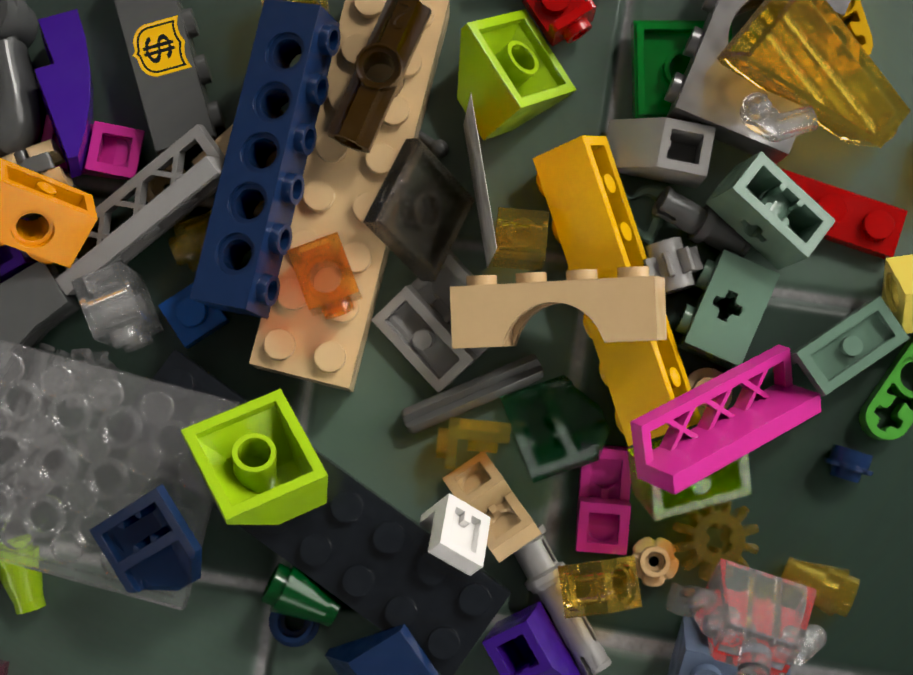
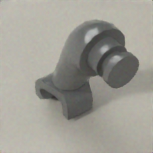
[0,0,43,158]

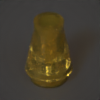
[778,556,860,617]

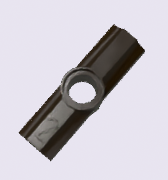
[327,0,432,154]

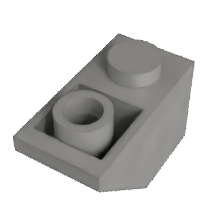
[606,117,716,189]

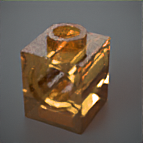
[287,232,363,320]

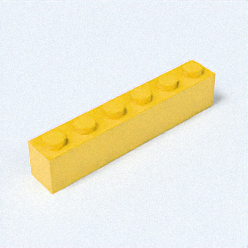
[532,135,701,446]

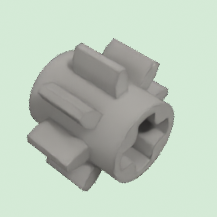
[643,237,703,295]

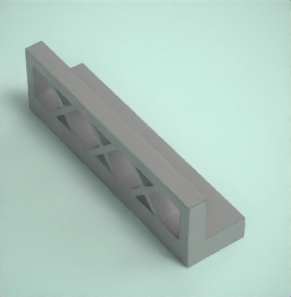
[55,124,225,296]

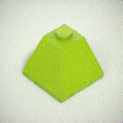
[457,9,577,141]
[181,388,328,525]

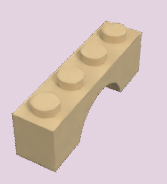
[450,266,667,349]

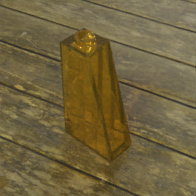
[717,0,911,149]

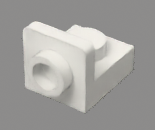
[419,493,491,576]

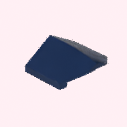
[89,484,202,593]
[325,624,440,675]

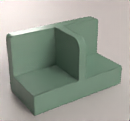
[791,296,910,397]

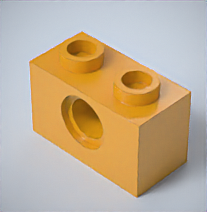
[0,158,98,268]

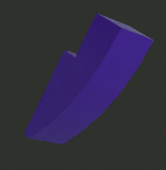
[34,9,93,178]

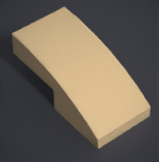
[442,450,542,563]

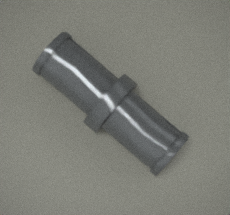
[651,186,751,258]

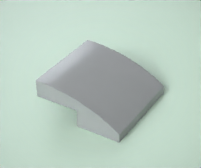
[371,250,490,393]

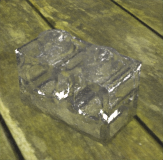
[71,261,164,352]

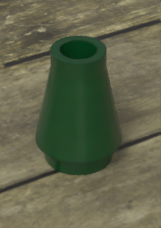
[261,563,342,627]

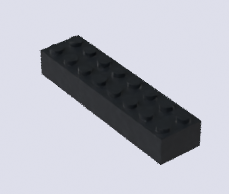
[113,349,511,675]

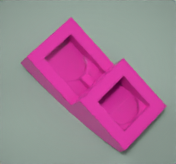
[41,115,145,180]
[575,443,634,555]

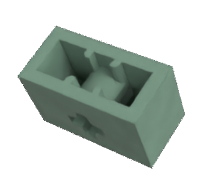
[705,151,836,270]
[675,249,780,370]

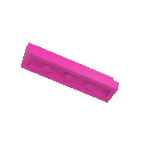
[630,344,822,495]

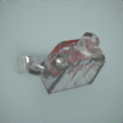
[665,558,827,675]

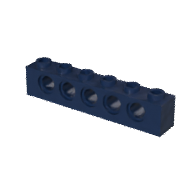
[190,0,341,319]

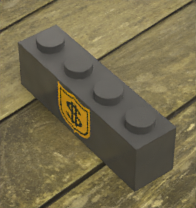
[114,0,226,157]

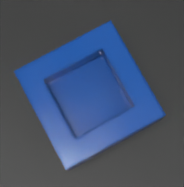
[158,282,230,349]

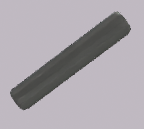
[401,354,544,434]

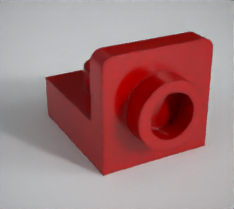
[521,0,597,47]

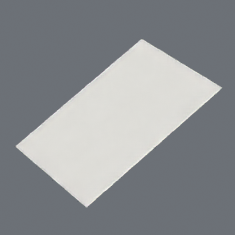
[463,94,497,268]

